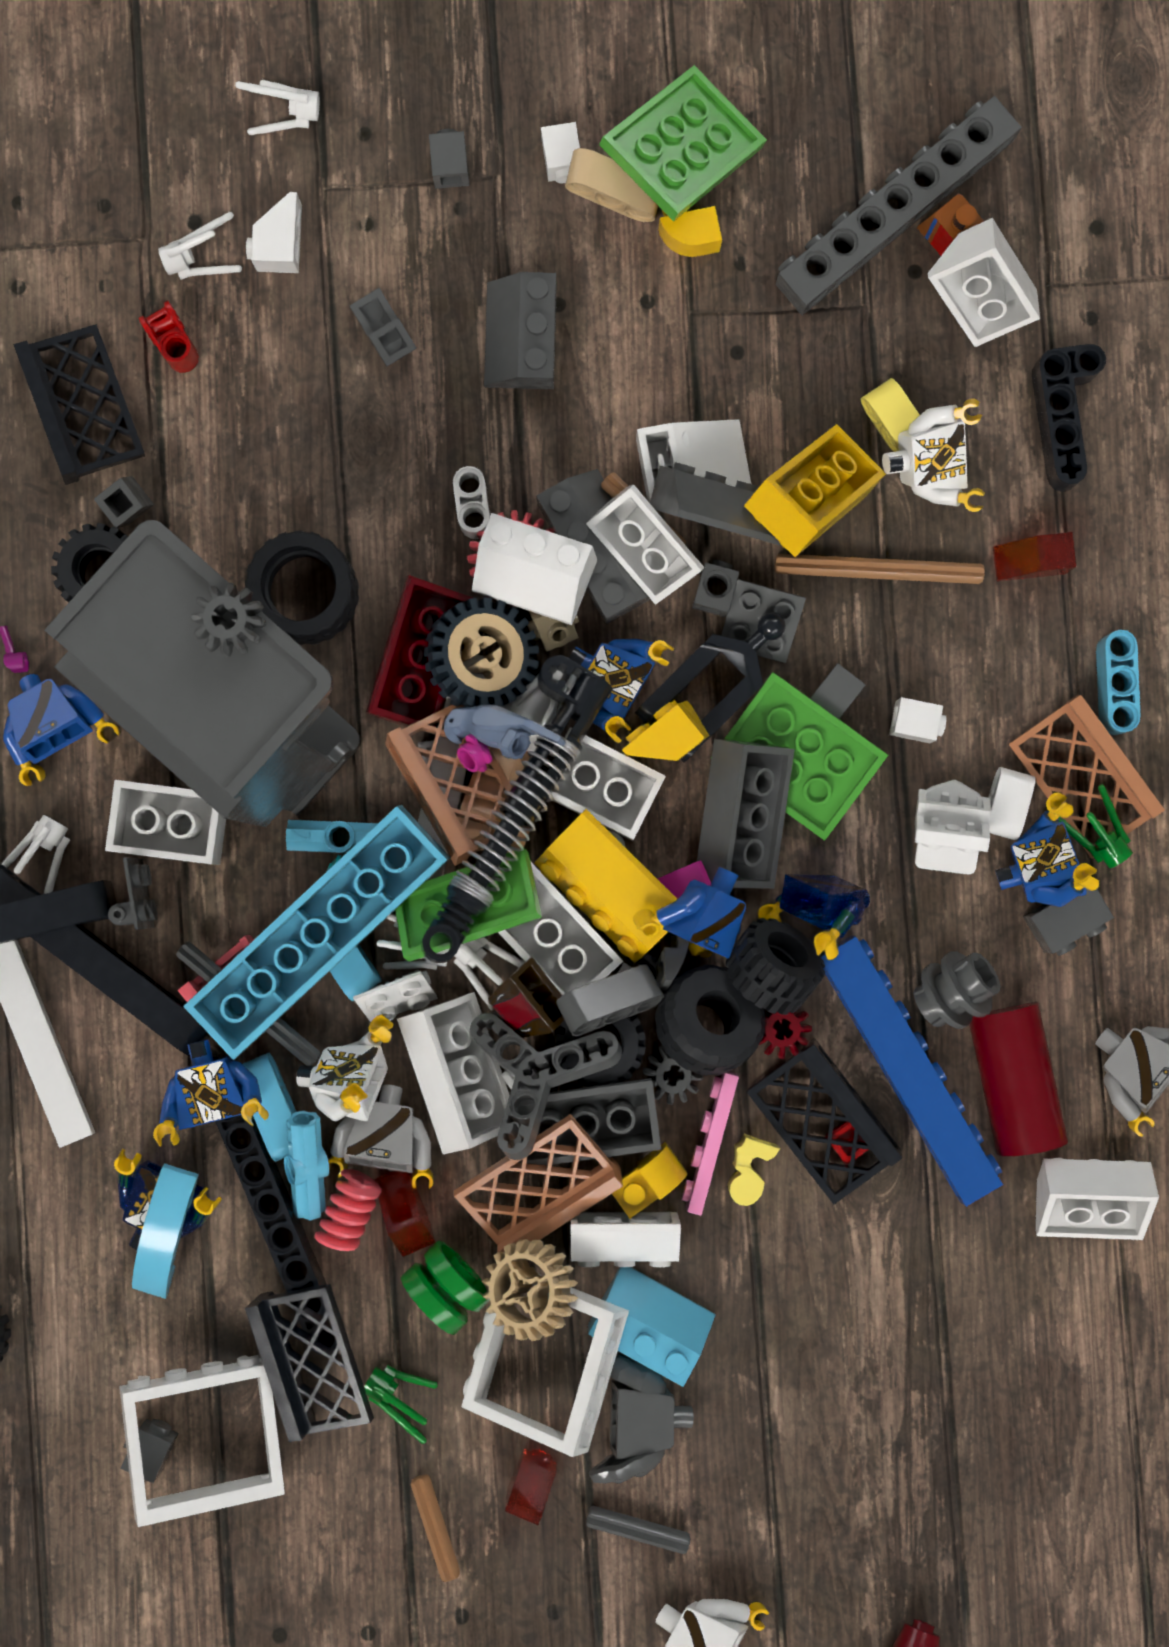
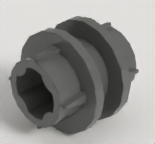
[913,951,1001,1029]

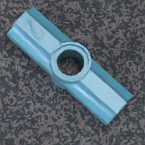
[286,820,378,854]
[284,1110,329,1220]

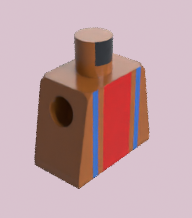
[917,193,984,256]

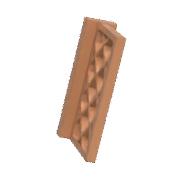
[1008,695,1165,859]
[385,704,525,866]
[454,1114,623,1252]

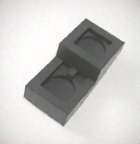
[349,288,417,366]
[810,663,866,719]
[656,932,689,993]

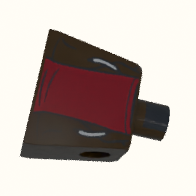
[488,957,564,1038]

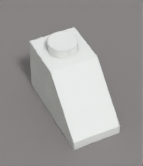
[246,192,302,273]

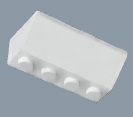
[397,992,510,1154]

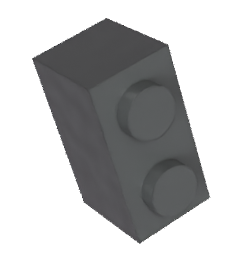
[1023,889,1114,956]

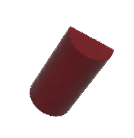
[366,575,473,727]
[969,1001,1068,1156]

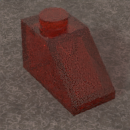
[993,532,1077,582]
[374,1171,436,1257]
[504,1449,557,1525]

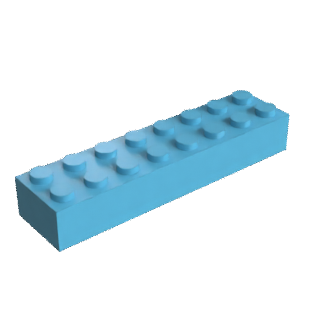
[183,805,451,1060]

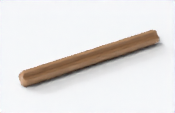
[775,554,985,584]

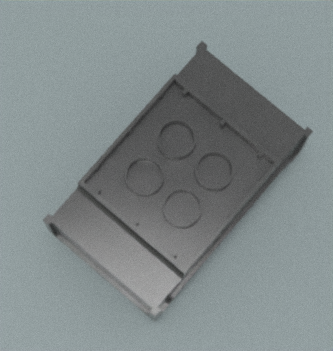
[44,520,361,827]

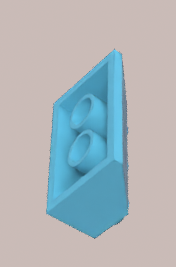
[588,1267,715,1387]

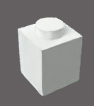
[541,122,580,183]
[889,697,946,743]

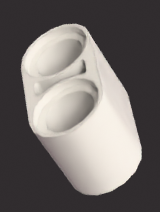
[453,466,490,539]
[988,767,1035,841]

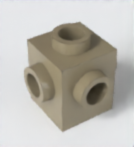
[527,611,579,652]

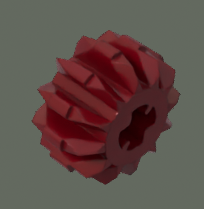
[759,1011,812,1059]

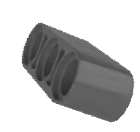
[556,964,665,1036]

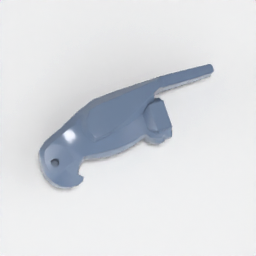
[444,705,566,760]

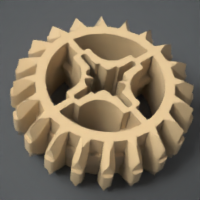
[481,1239,578,1341]

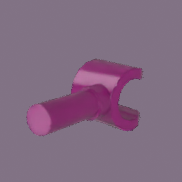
[0,626,29,673]

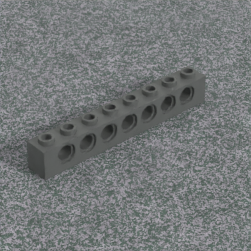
[775,96,1022,316]

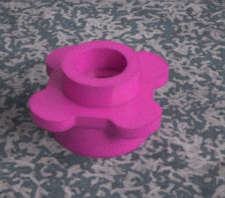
[457,734,492,772]

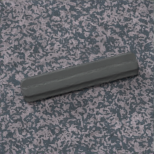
[586,1506,691,1554]

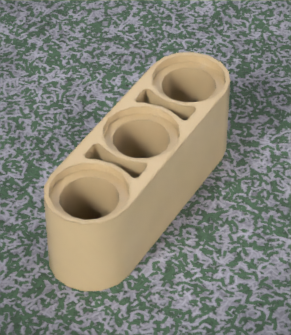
[565,148,658,222]

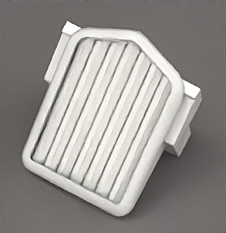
[915,780,991,874]

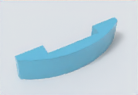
[132,1163,199,1299]

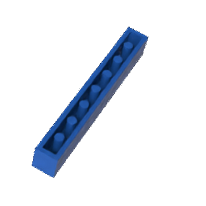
[820,936,1003,1207]

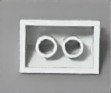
[928,218,1040,347]
[586,485,704,605]
[472,513,597,625]
[1036,1158,1159,1240]
[571,1212,681,1267]

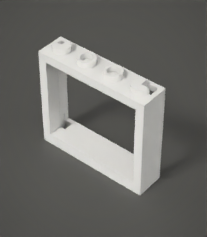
[461,1274,629,1457]
[119,1355,285,1527]

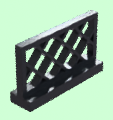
[13,324,145,485]
[747,1038,903,1205]
[245,1284,374,1442]

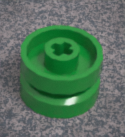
[400,1240,490,1335]

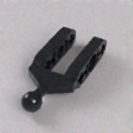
[635,612,786,763]

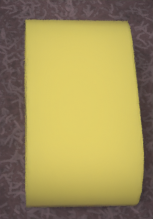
[861,378,920,452]

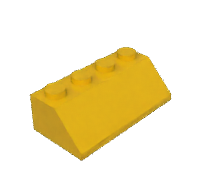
[534,809,677,963]

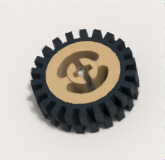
[424,597,539,707]

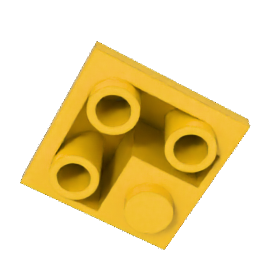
[622,700,709,761]

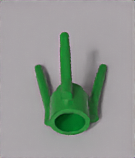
[1047,784,1133,868]
[364,1365,438,1444]

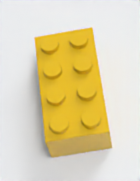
[744,424,886,557]

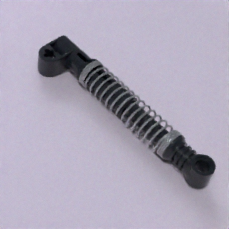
[421,655,613,963]

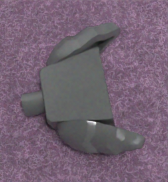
[589,1355,694,1484]

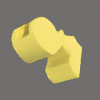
[728,1134,780,1206]

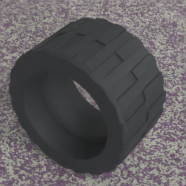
[245,530,359,645]

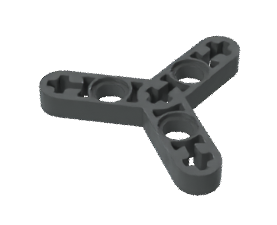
[470,1013,622,1160]

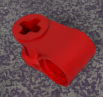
[138,300,199,373]

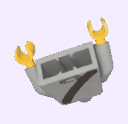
[1095,1026,1169,1137]
[328,1085,433,1189]

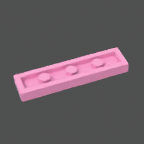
[681,1071,739,1216]

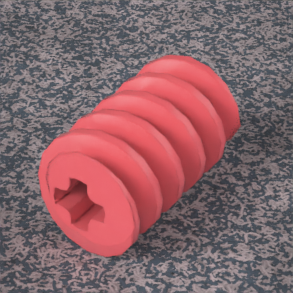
[314,1169,381,1251]

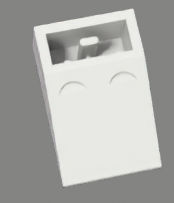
[636,420,751,503]

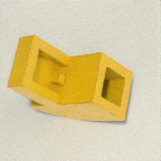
[658,206,722,257]
[612,1142,687,1219]

